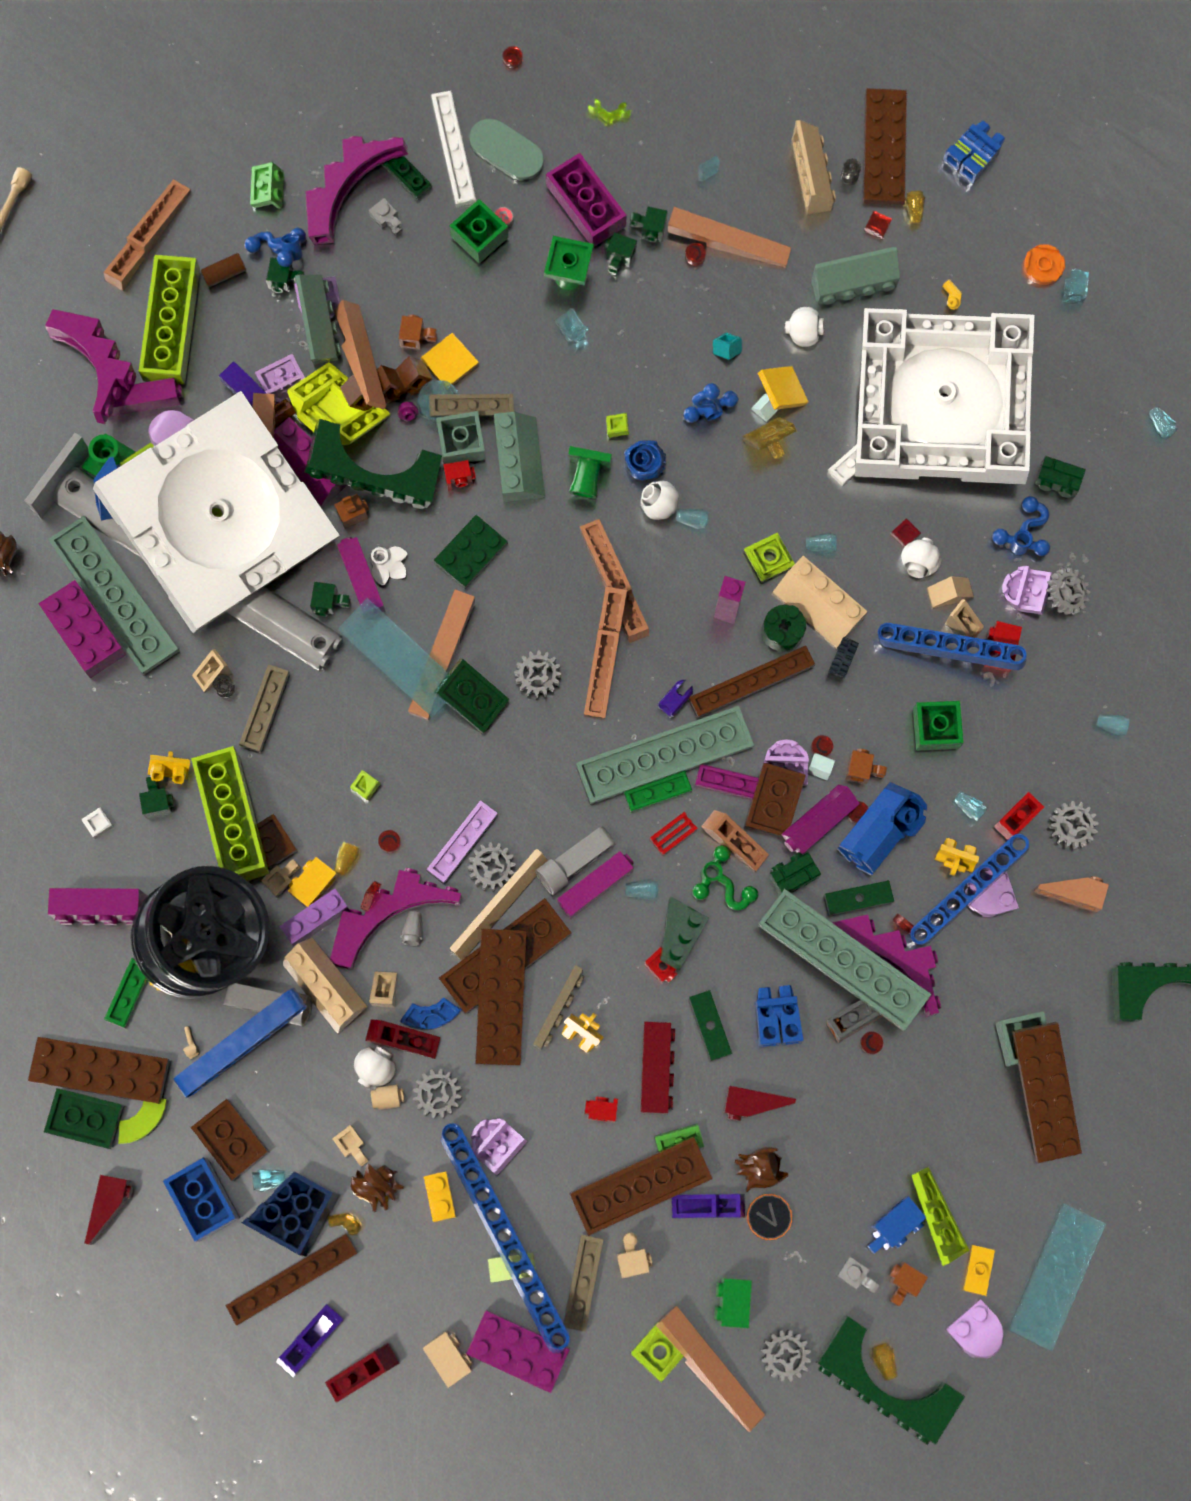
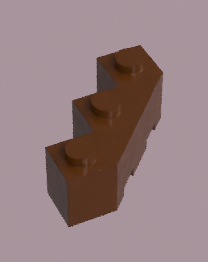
[340,356,432,411]

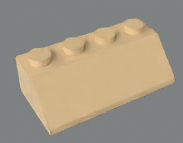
[792,120,836,214]
[773,556,868,648]
[283,938,367,1034]

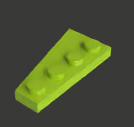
[911,1167,970,1266]

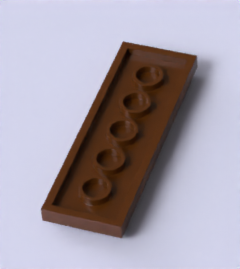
[863,88,907,205]
[439,898,572,1014]
[475,929,526,1065]
[1012,1022,1082,1163]
[28,1037,170,1104]
[570,1136,713,1236]

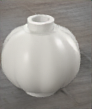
[785,307,824,347]
[640,481,679,520]
[901,538,941,578]
[354,1045,395,1088]

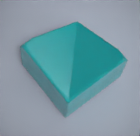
[713,332,742,359]

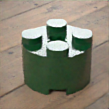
[761,605,806,653]

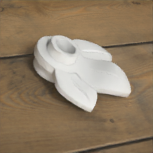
[370,546,407,586]

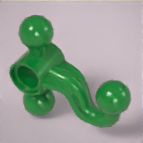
[692,845,759,911]

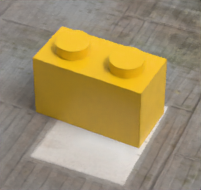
[288,857,339,907]
[424,1172,457,1222]

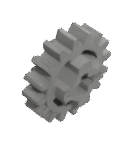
[1046,568,1090,615]
[515,650,561,698]
[1049,801,1099,849]
[468,842,516,891]
[413,1069,462,1119]
[761,1330,811,1382]

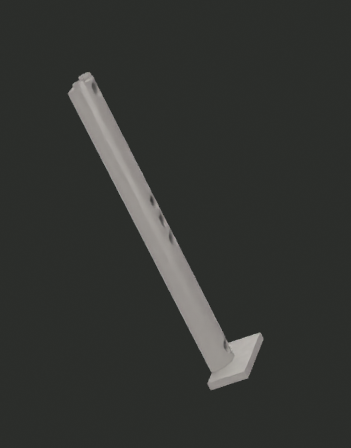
[24,433,343,671]

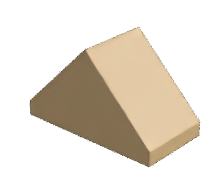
[927,576,974,608]
[945,599,984,638]
[192,649,232,692]
[370,971,397,1007]

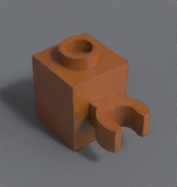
[398,315,437,350]
[334,494,369,529]
[845,749,887,784]
[889,1262,928,1306]

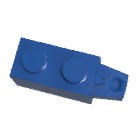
[867,1196,926,1254]

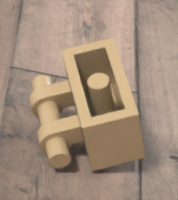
[617,1233,653,1278]

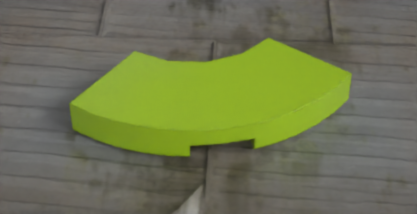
[118,1099,168,1144]

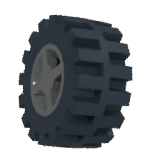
[829,637,859,678]

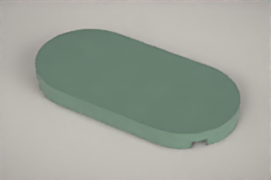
[470,119,543,181]

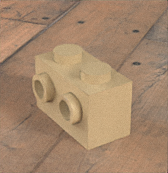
[423,1331,473,1388]

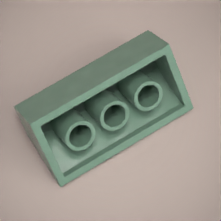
[811,246,900,305]
[295,274,341,365]
[494,412,545,502]

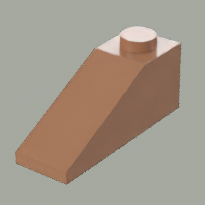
[701,810,769,871]
[1034,876,1109,913]

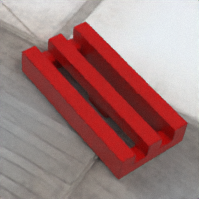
[650,812,698,856]

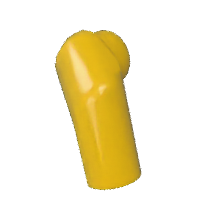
[942,280,962,310]

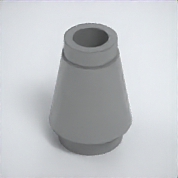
[400,911,422,946]

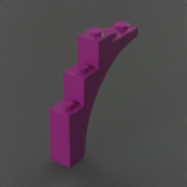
[305,136,408,245]
[45,309,136,424]
[330,868,462,970]
[832,914,941,1017]

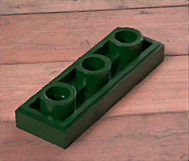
[382,156,432,200]
[824,880,895,916]
[689,990,732,1061]

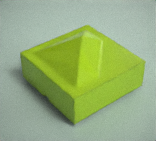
[606,413,629,438]
[350,770,381,801]

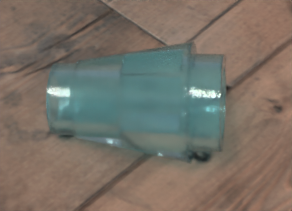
[1148,407,1177,439]
[676,509,709,530]
[806,532,837,553]
[1096,714,1130,736]
[954,791,988,821]
[625,878,658,900]
[252,1170,285,1192]

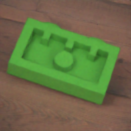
[250,162,285,208]

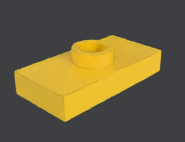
[963,1245,995,1296]

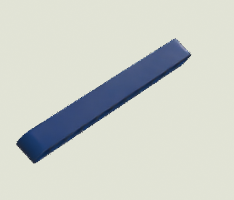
[441,1123,570,1353]

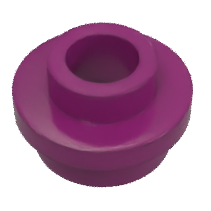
[397,402,419,421]

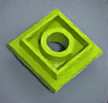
[744,532,795,583]
[630,1322,684,1382]

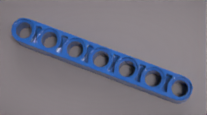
[878,623,1026,670]
[910,834,1030,946]
[173,988,307,1098]

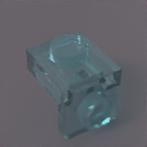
[554,308,589,342]

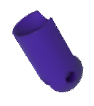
[658,680,693,717]

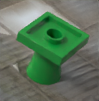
[544,236,594,290]
[81,433,136,477]
[568,446,613,499]

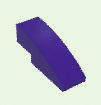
[219,361,276,408]
[672,1194,745,1218]
[277,1304,343,1377]

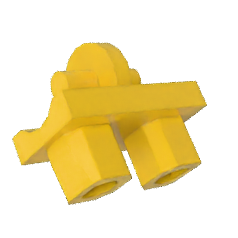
[147,751,190,784]
[935,838,979,876]
[561,1013,604,1053]

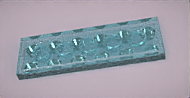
[338,598,448,718]
[1008,1204,1106,1351]

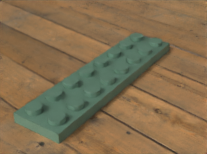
[48,516,179,675]
[576,706,754,804]
[758,889,931,1032]

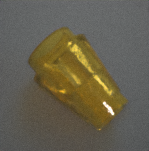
[905,191,925,223]
[333,842,360,876]
[871,1343,898,1380]

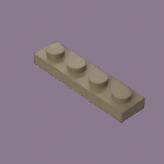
[429,394,514,417]
[239,664,290,753]
[533,965,585,1050]
[564,1235,604,1332]

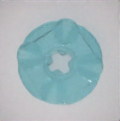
[417,380,458,423]

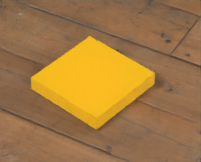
[420,333,479,390]
[758,366,808,410]

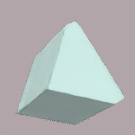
[751,394,779,422]
[808,753,835,780]

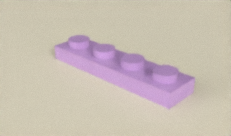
[427,800,498,884]

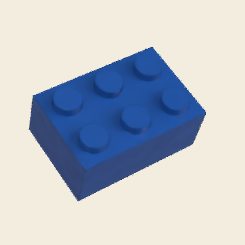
[163,1157,239,1242]

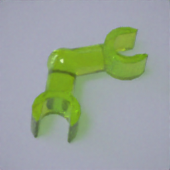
[588,99,631,122]

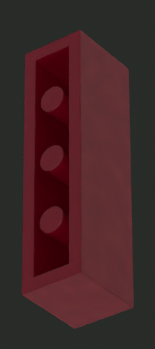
[640,1022,675,1115]

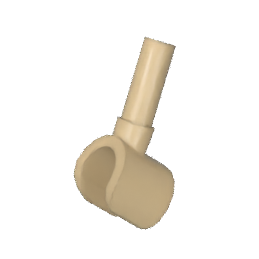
[183,1026,199,1059]

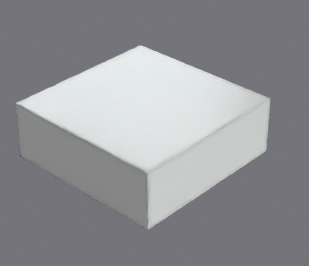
[81,808,113,839]

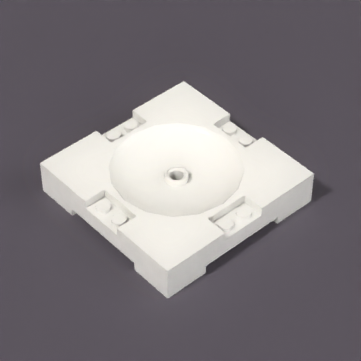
[855,308,1034,484]
[93,391,339,633]

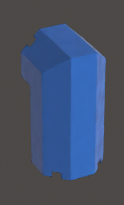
[837,782,927,876]

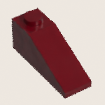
[365,1019,441,1059]
[723,1086,796,1121]
[84,1175,133,1245]
[325,1343,399,1403]

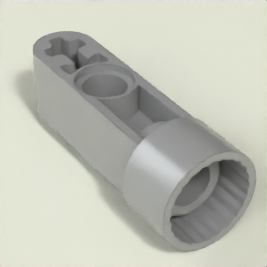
[535,826,616,895]
[224,983,311,1026]

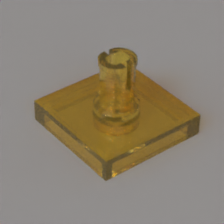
[743,417,796,459]

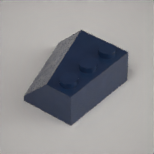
[242,1172,339,1256]

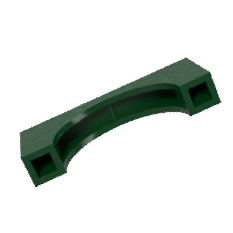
[304,419,442,509]
[1113,962,1191,1022]
[816,1315,965,1445]

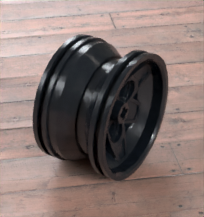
[131,866,270,998]

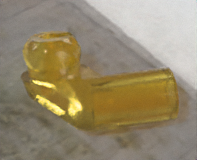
[328,1213,360,1235]

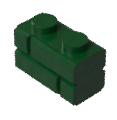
[1035,456,1086,498]
[769,852,821,896]

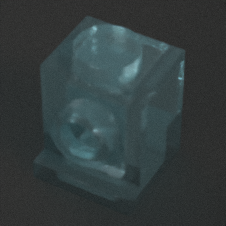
[1062,269,1089,304]

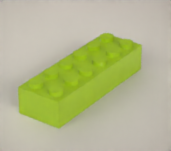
[138,255,200,385]
[191,746,270,881]

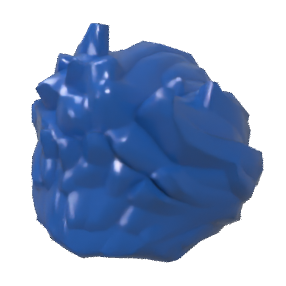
[624,440,667,480]

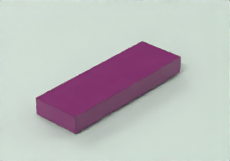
[695,764,758,800]

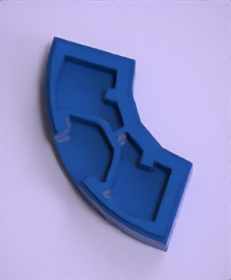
[400,997,462,1030]

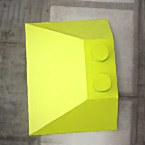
[287,362,391,445]

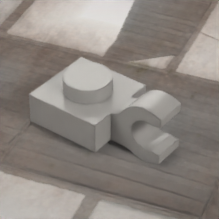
[368,198,402,234]
[837,1257,880,1293]

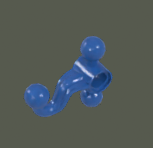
[244,228,306,267]
[683,383,739,423]
[992,496,1050,556]

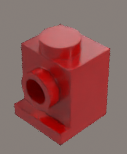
[443,460,476,491]
[644,947,678,984]
[585,1097,618,1123]

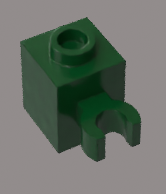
[629,206,668,242]
[604,232,637,275]
[266,257,304,293]
[310,582,351,617]
[139,777,175,818]

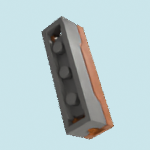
[827,974,905,1043]

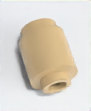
[371,1084,404,1110]

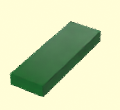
[624,771,693,813]
[104,958,148,1028]

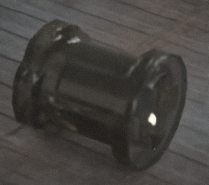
[841,158,861,185]
[213,674,235,698]

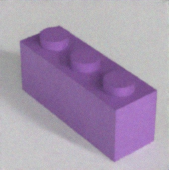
[279,889,349,947]

